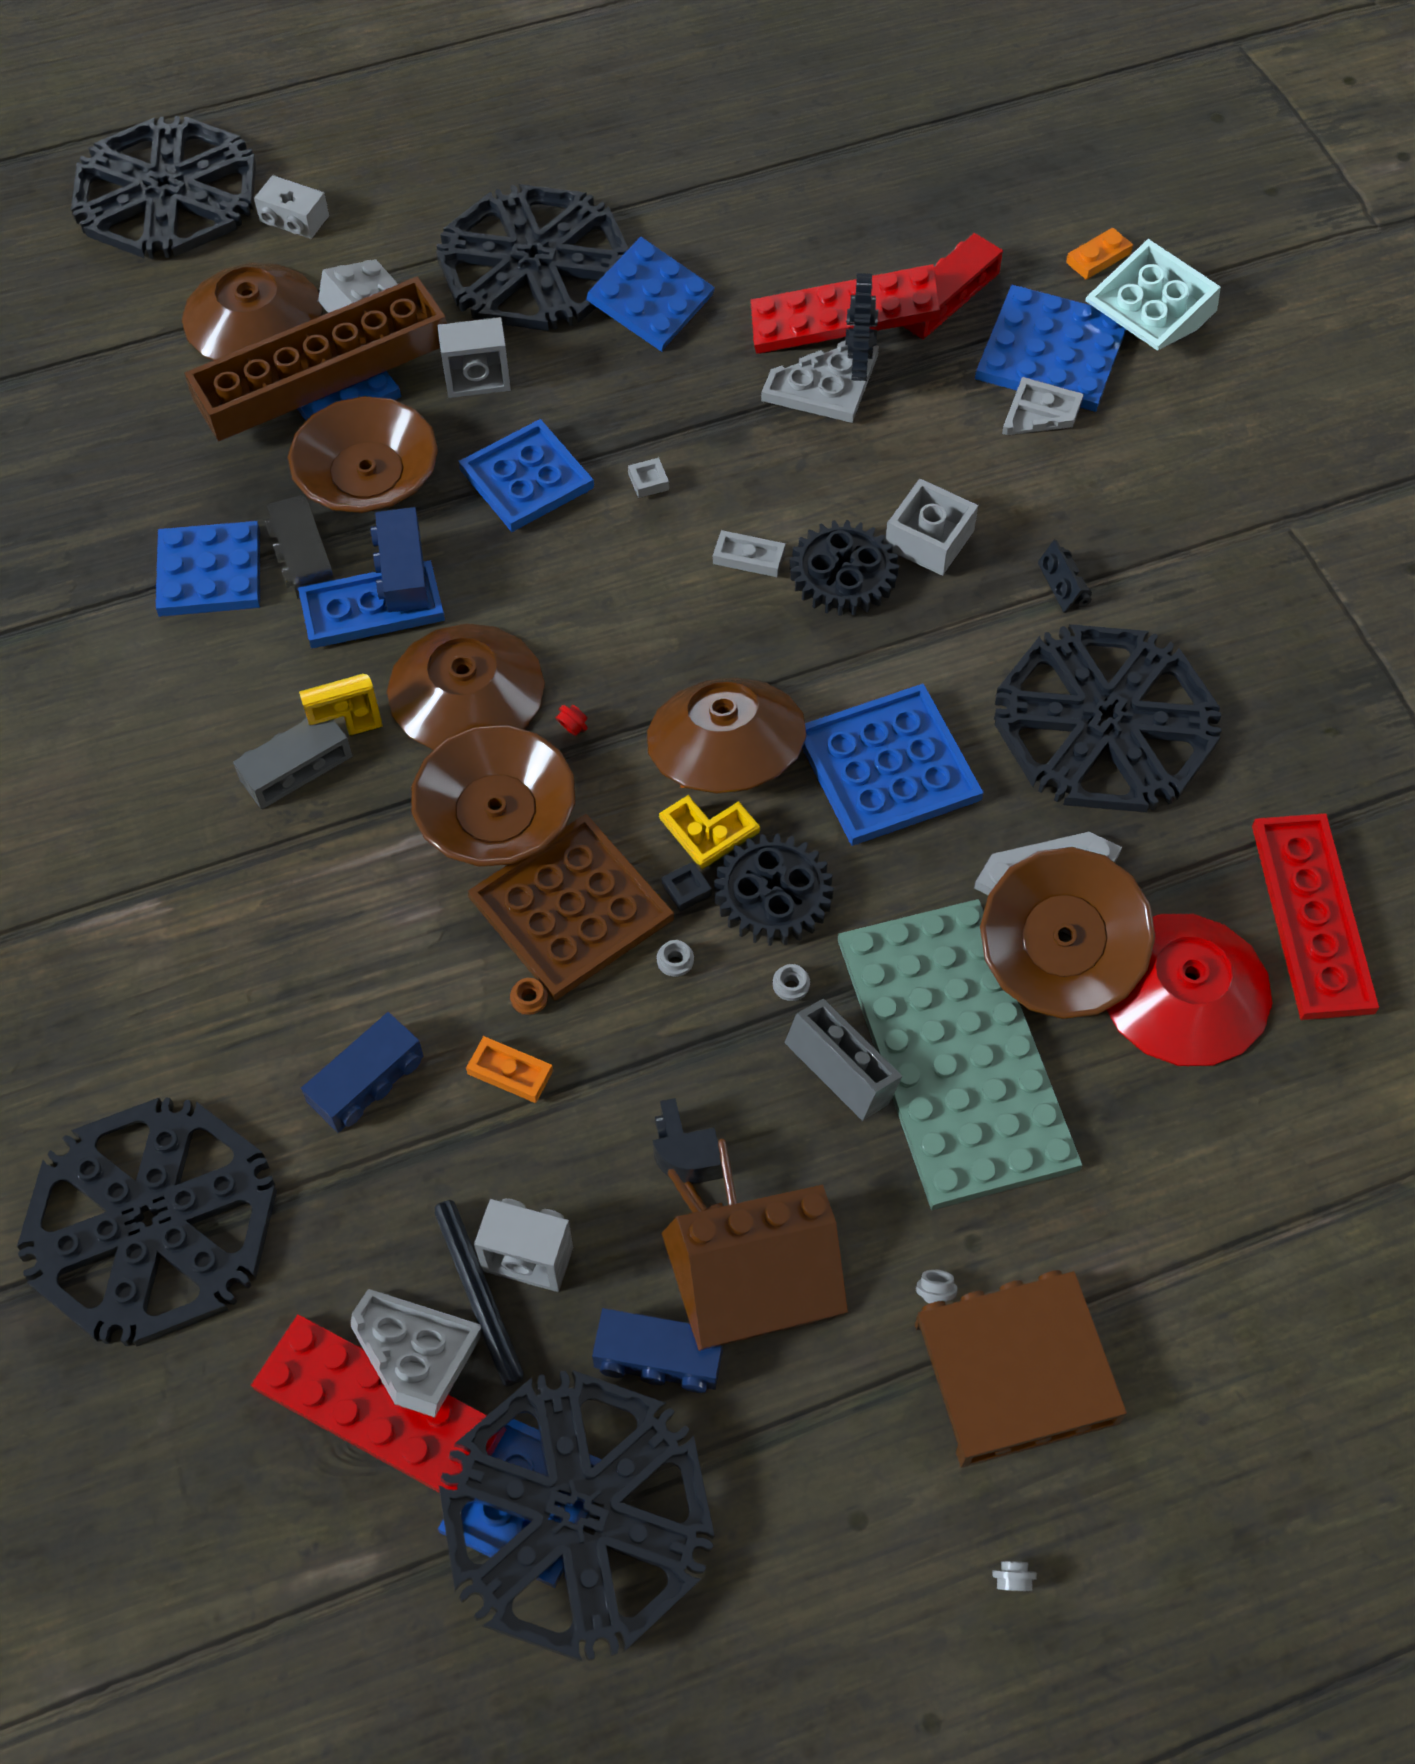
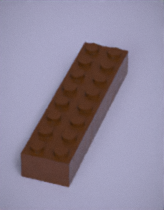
[184,276,447,442]

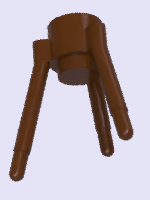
[668,1138,737,1213]

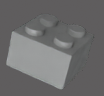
[318,259,398,313]
[438,317,511,398]
[885,479,978,576]
[474,1198,573,1292]

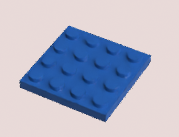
[975,285,1127,412]
[802,683,983,846]

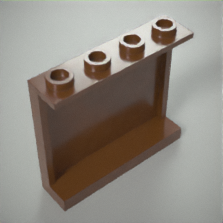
[915,1270,1127,1468]

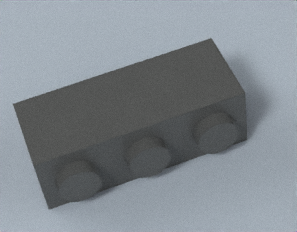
[233,717,353,810]
[784,999,902,1121]

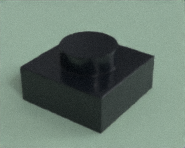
[661,862,712,912]

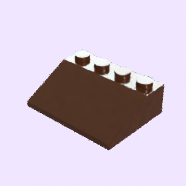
[662,1185,848,1351]

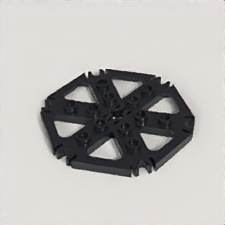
[71,116,256,259]
[436,184,628,331]
[994,624,1221,813]
[17,1097,277,1347]
[439,1370,715,1662]

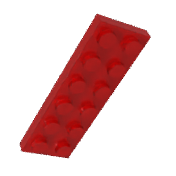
[751,264,941,354]
[1252,813,1379,1020]
[251,1314,507,1493]

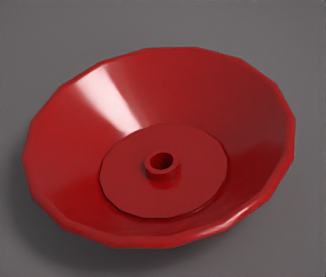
[1107,914,1273,1066]

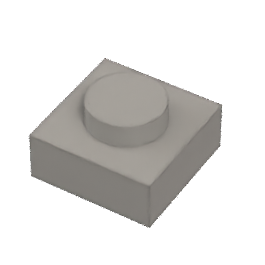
[628,458,669,498]

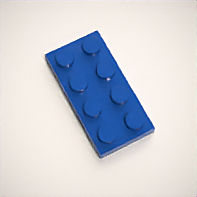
[298,560,445,649]

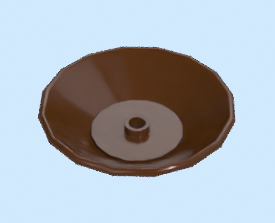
[182,263,323,360]
[288,396,438,513]
[387,623,545,750]
[647,677,807,794]
[411,725,575,867]
[980,847,1156,1019]

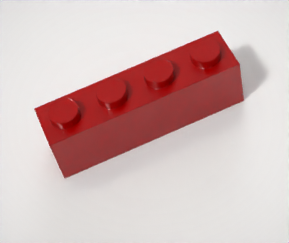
[903,233,1003,340]

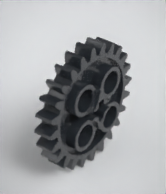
[845,273,878,381]
[790,520,899,616]
[714,834,834,946]

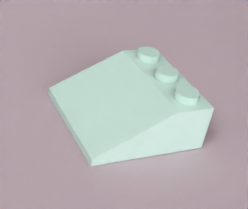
[1086,239,1221,351]

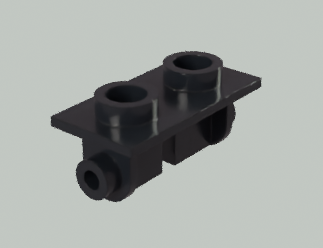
[1038,540,1092,613]

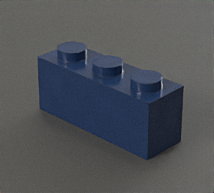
[370,507,429,613]
[301,1012,424,1133]
[592,1308,724,1393]

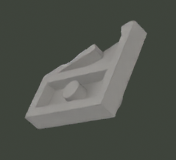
[1002,377,1083,435]

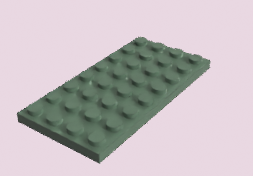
[838,899,1082,1211]

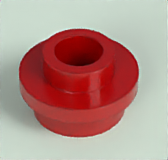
[556,704,588,736]

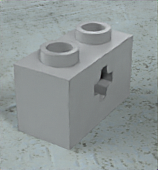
[254,175,329,239]

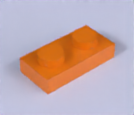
[1066,227,1133,280]
[466,1036,553,1103]

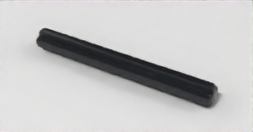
[435,1200,524,1387]

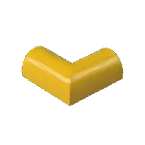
[299,674,383,735]
[659,795,760,870]

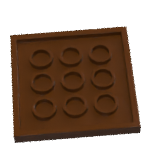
[468,814,674,1001]

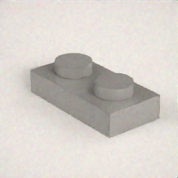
[713,530,786,577]

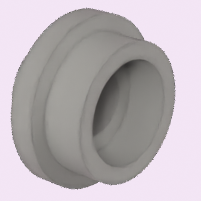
[657,940,694,977]
[772,964,810,1001]
[916,1270,957,1304]
[993,1561,1037,1591]

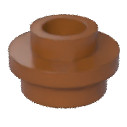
[510,978,548,1015]

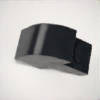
[653,1098,723,1184]

